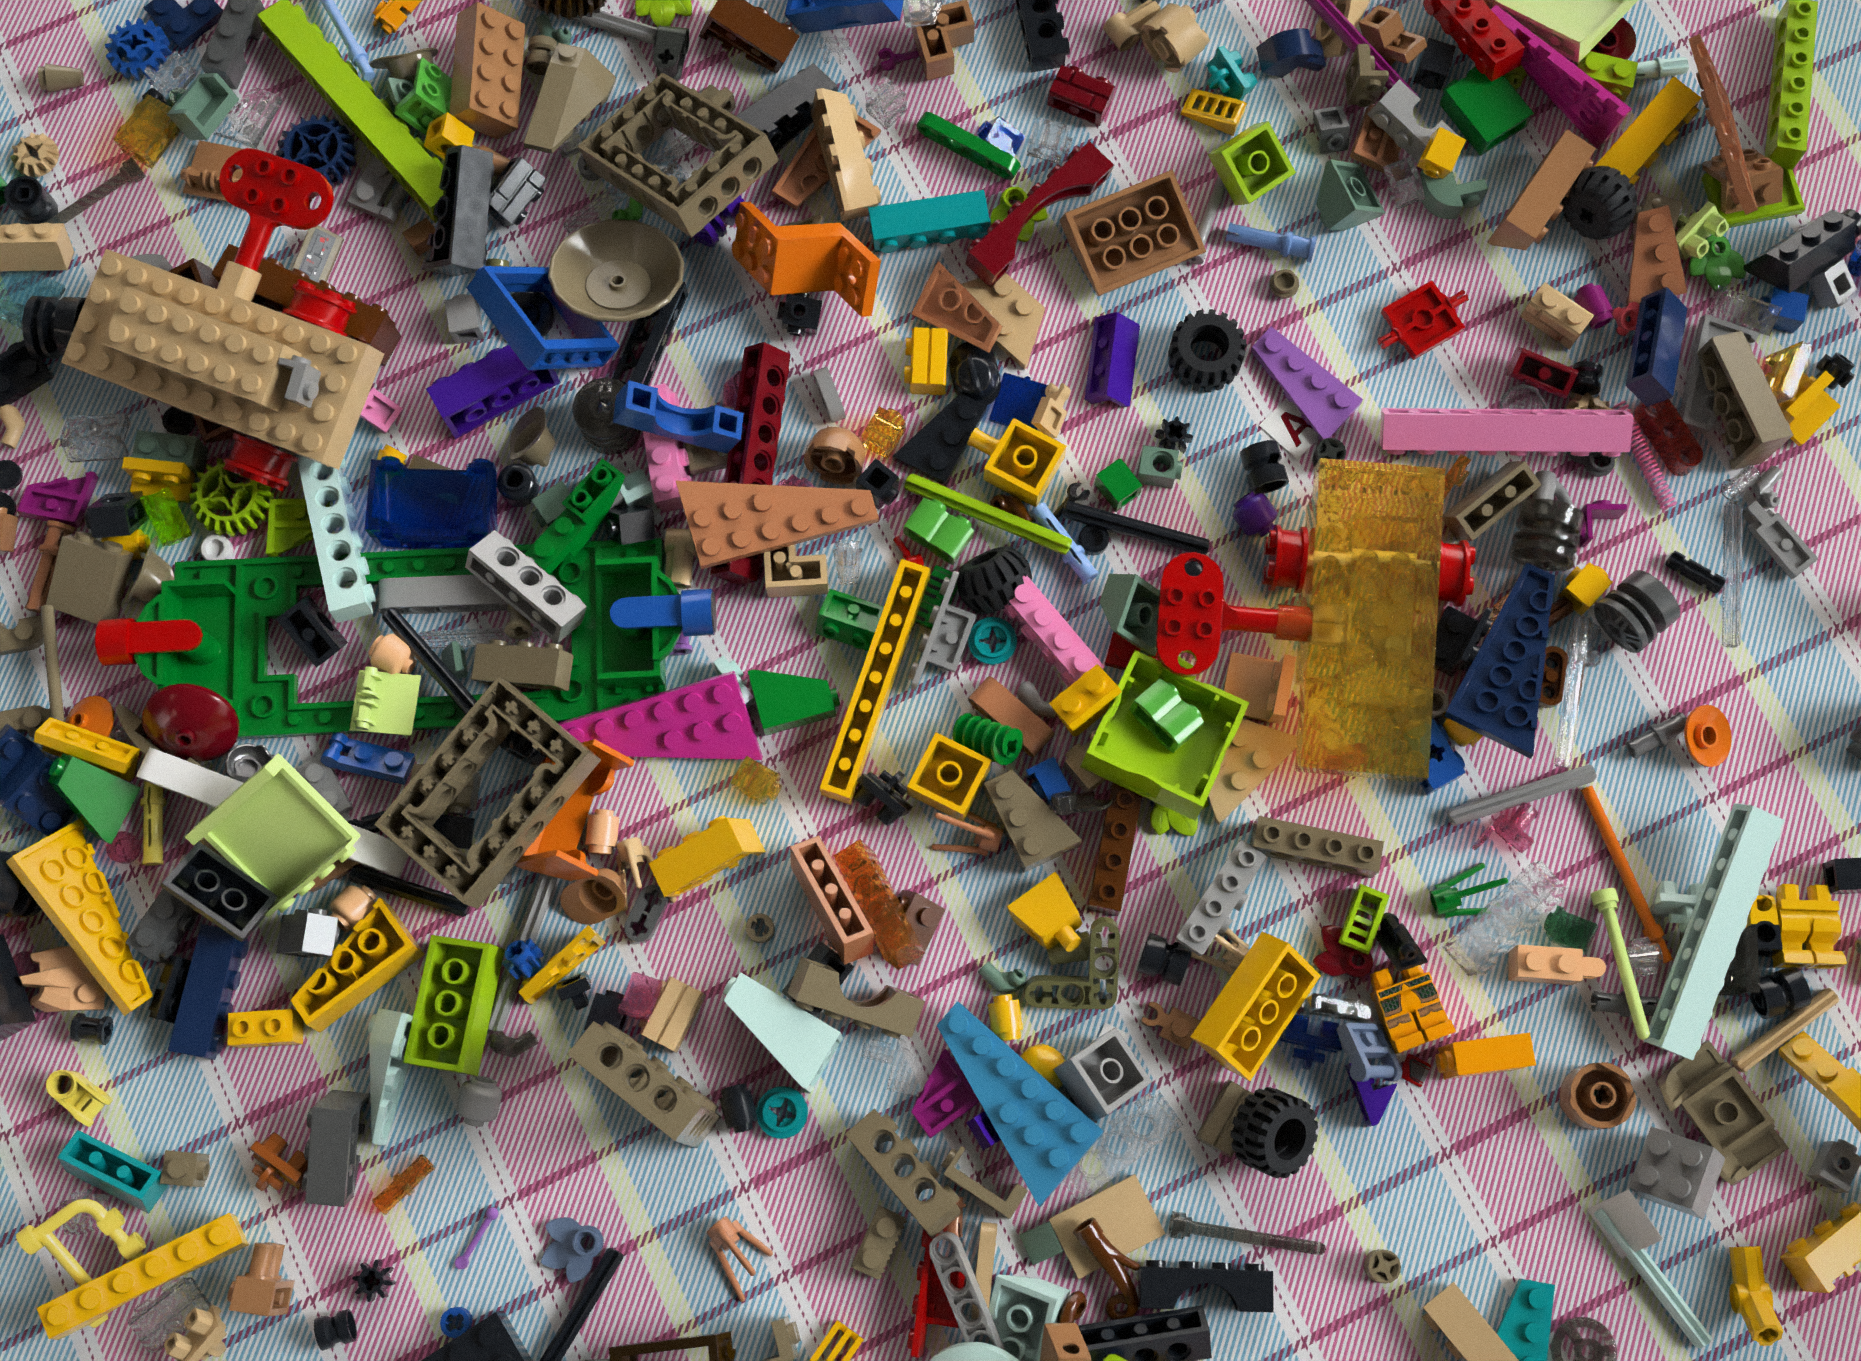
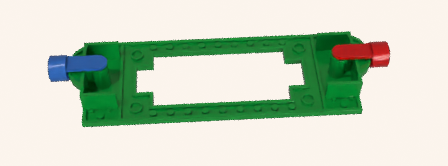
[95,538,717,739]

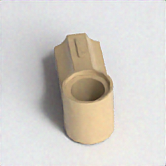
[1103,0,1161,52]
[665,528,697,590]

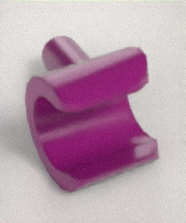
[878,48,919,71]

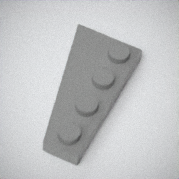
[1677,314,1760,434]

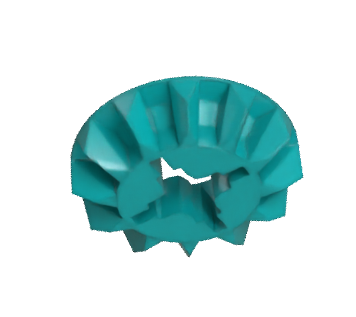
[968,617,1017,666]
[756,1086,808,1139]

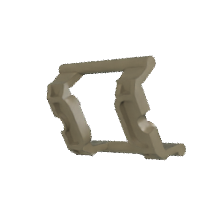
[0,605,65,738]

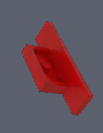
[907,1229,966,1358]

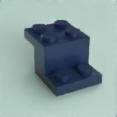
[0,723,74,837]

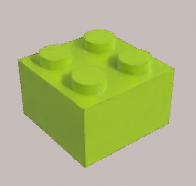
[1208,121,1296,206]

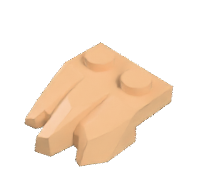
[18,946,105,1012]

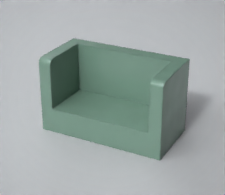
[167,73,239,141]

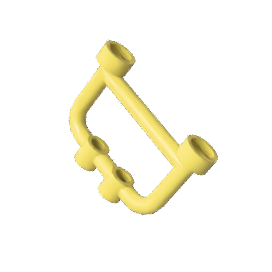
[16,1199,146,1328]

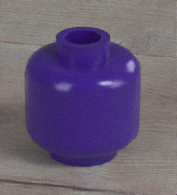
[1232,491,1278,537]

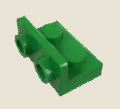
[815,589,884,651]

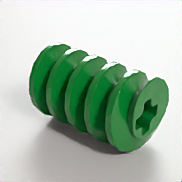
[952,713,1024,765]

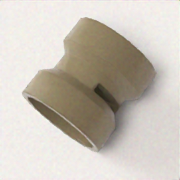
[526,35,557,75]

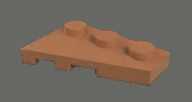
[911,261,1003,353]

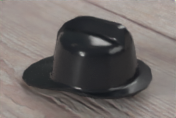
[949,342,1001,406]

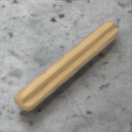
[1731,988,1839,1073]

